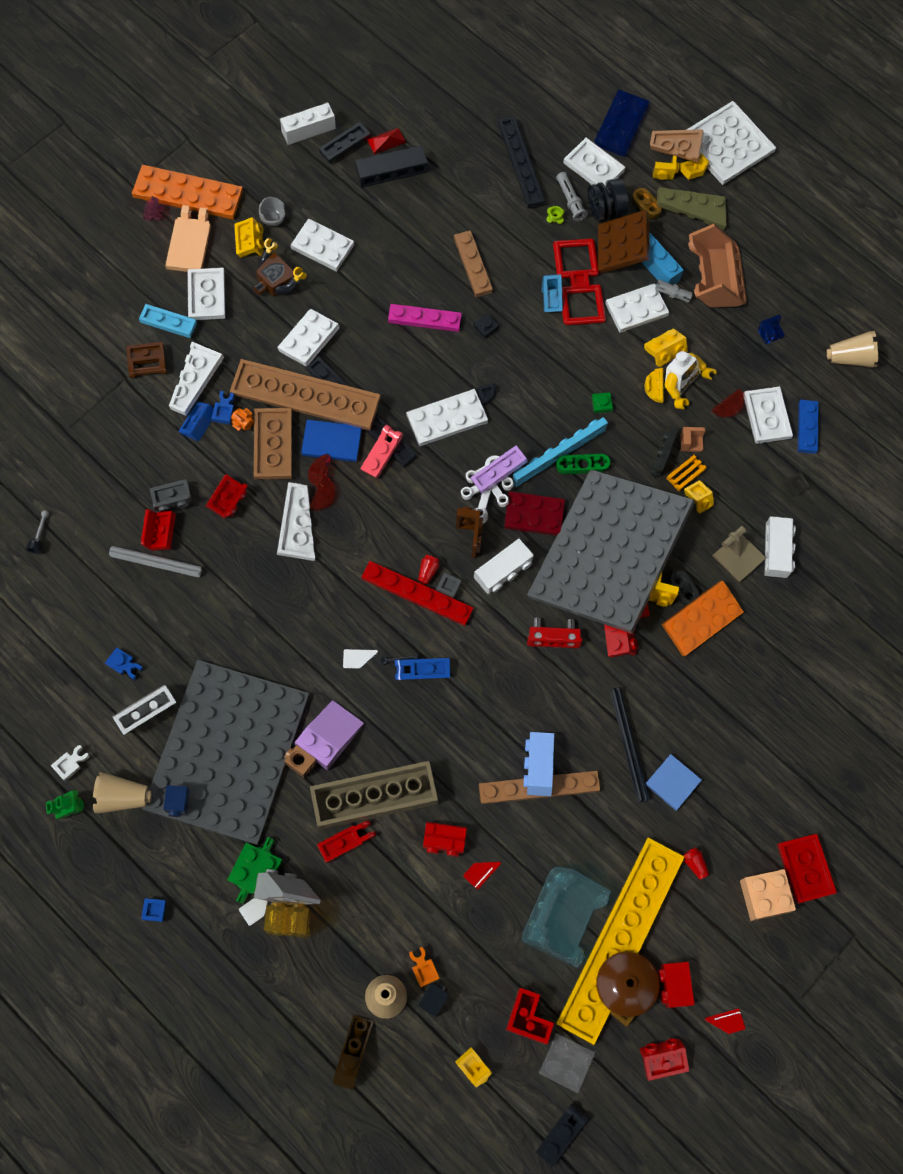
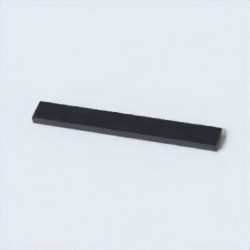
[305,356,417,468]

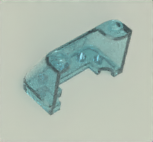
[522,867,611,968]

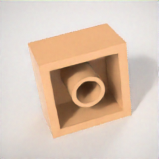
[740,869,796,921]

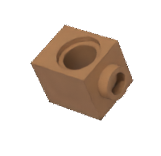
[284,745,317,779]

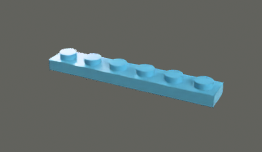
[512,417,608,487]

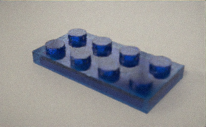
[594,89,650,157]

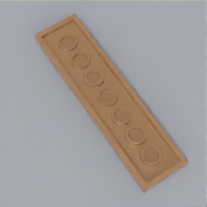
[230,359,381,430]

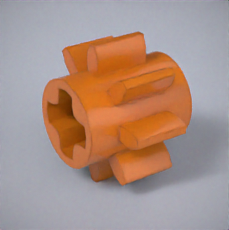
[231,408,254,431]

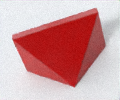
[367,128,406,155]

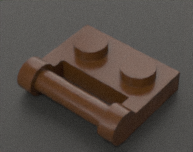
[126,341,167,378]

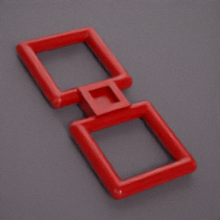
[553,238,606,325]

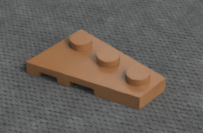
[650,129,704,163]

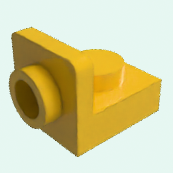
[684,480,714,513]

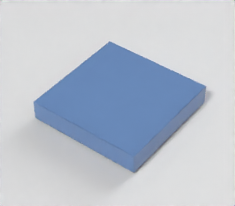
[645,754,701,811]

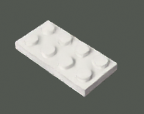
[406,389,488,447]

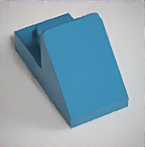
[541,274,563,312]

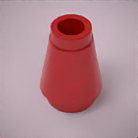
[418,555,440,585]
[683,847,710,880]

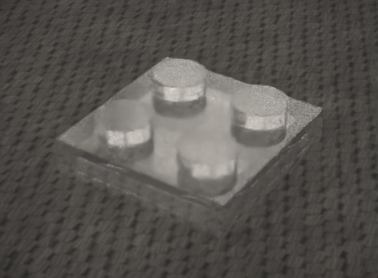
[538,1033,595,1093]

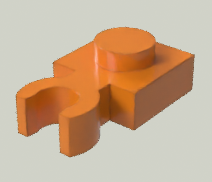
[410,947,440,988]

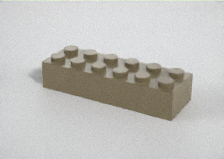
[310,761,438,830]

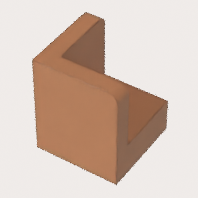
[680,427,705,452]

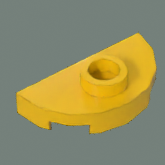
[644,368,664,403]

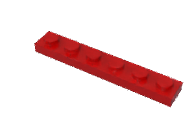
[361,561,473,626]

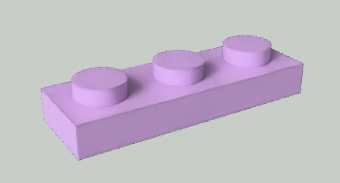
[470,446,528,494]

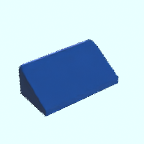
[179,402,214,441]

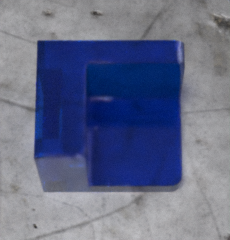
[758,314,785,345]

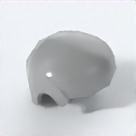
[259,197,285,226]

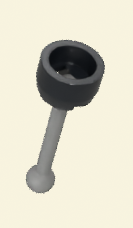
[26,510,49,554]

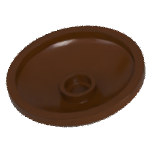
[596,952,659,1017]

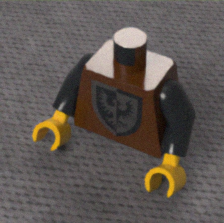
[253,238,307,296]

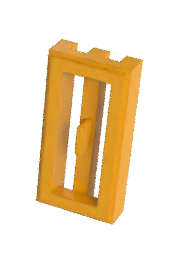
[666,455,707,491]

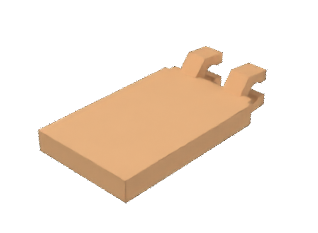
[165,205,211,272]

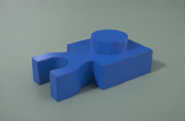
[211,391,235,425]
[105,647,143,681]

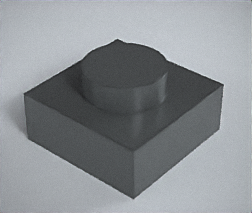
[436,573,462,599]

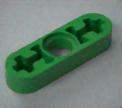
[556,454,610,474]

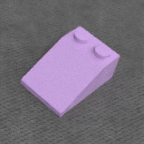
[295,700,364,771]

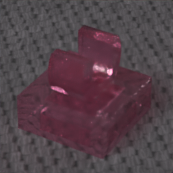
[143,196,164,221]

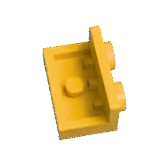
[644,328,688,367]
[649,573,679,607]

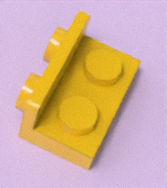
[235,217,265,258]

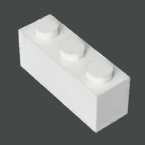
[280,103,336,145]
[764,516,795,578]
[474,539,534,594]
[112,685,176,735]

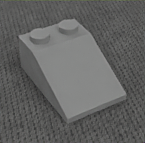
[254,869,320,906]

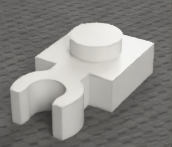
[51,745,90,782]

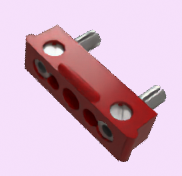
[527,617,582,648]

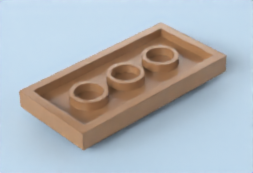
[254,408,292,480]

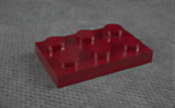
[504,491,565,536]

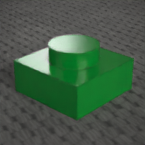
[591,392,613,413]

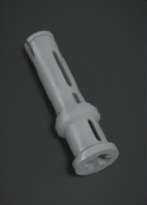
[556,172,588,222]

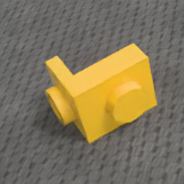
[679,153,709,180]
[653,156,679,180]
[455,1048,492,1087]

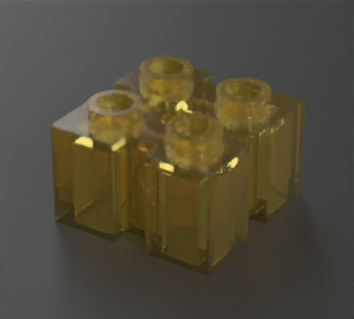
[264,902,311,938]

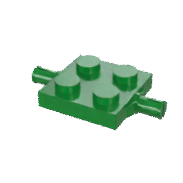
[227,837,283,904]

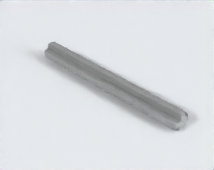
[109,546,202,577]

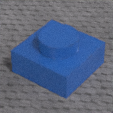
[141,898,167,922]

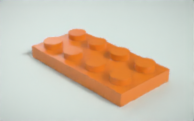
[661,581,743,656]

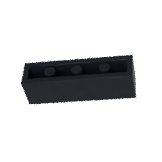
[355,145,428,188]

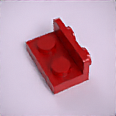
[639,1038,689,1081]

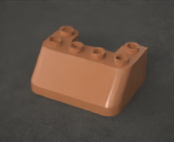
[688,224,747,307]

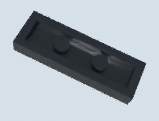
[319,122,371,164]

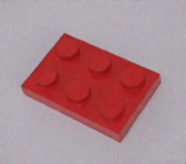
[777,834,837,904]

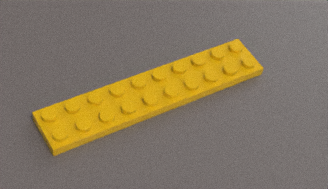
[556,838,684,1045]

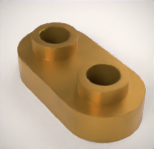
[632,188,662,219]

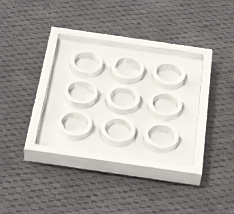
[687,101,776,185]

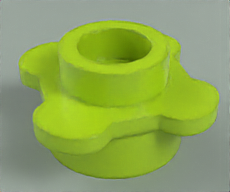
[546,206,564,224]

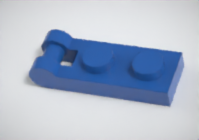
[395,658,450,680]

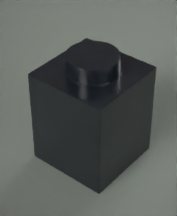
[418,982,449,1018]

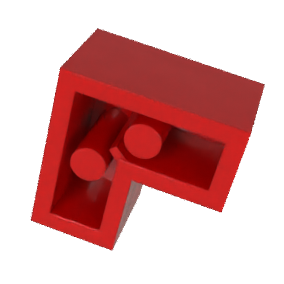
[505,988,554,1045]

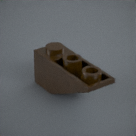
[333,1015,374,1090]

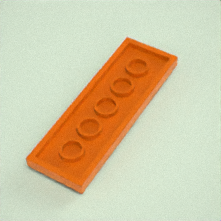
[132,165,243,220]

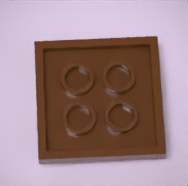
[598,210,650,273]

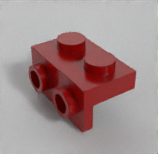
[205,474,248,518]
[141,509,176,551]
[604,624,638,658]

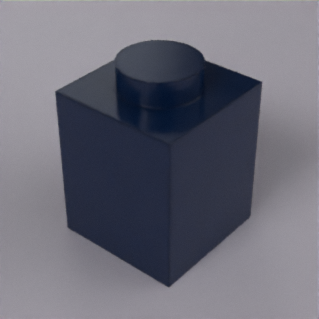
[163,785,190,817]

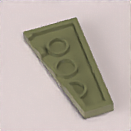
[657,187,726,230]

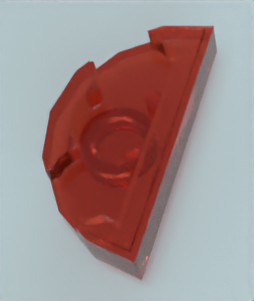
[711,388,744,418]
[308,454,331,488]
[310,475,336,511]

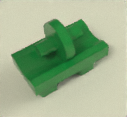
[46,790,84,819]

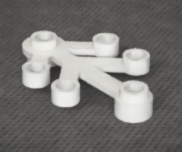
[461,456,513,523]

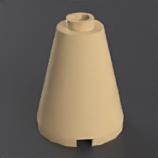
[827,331,878,367]
[93,772,152,814]
[365,975,407,1019]

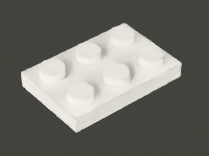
[563,138,625,185]
[291,219,354,272]
[188,268,226,320]
[605,283,669,333]
[277,309,339,367]
[743,387,793,444]

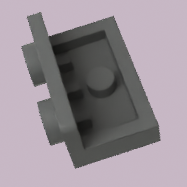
[149,479,193,512]

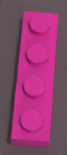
[388,304,461,332]

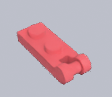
[360,425,403,479]

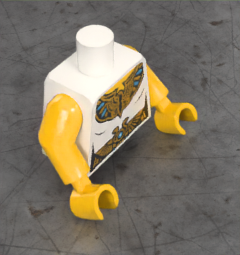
[665,351,716,409]

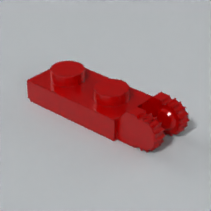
[317,820,376,863]

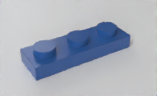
[797,400,818,454]

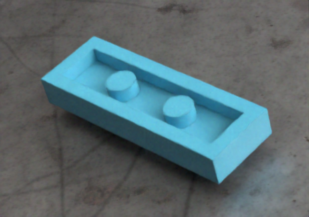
[139,304,197,338]

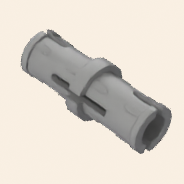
[655,279,692,303]

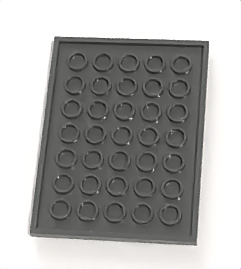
[527,470,695,634]
[142,660,309,846]

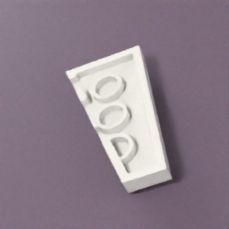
[169,342,224,416]
[277,482,315,561]

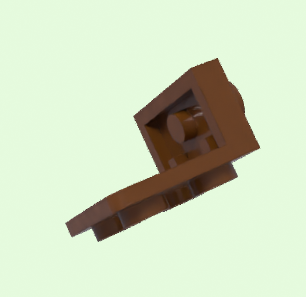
[456,507,483,558]

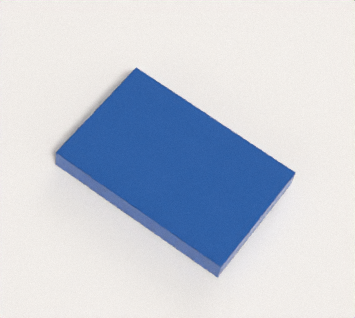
[301,420,362,462]

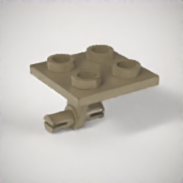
[713,526,766,583]

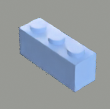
[523,732,554,796]

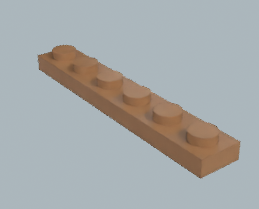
[478,771,600,805]

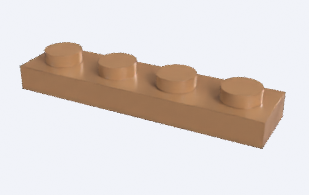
[454,230,493,297]

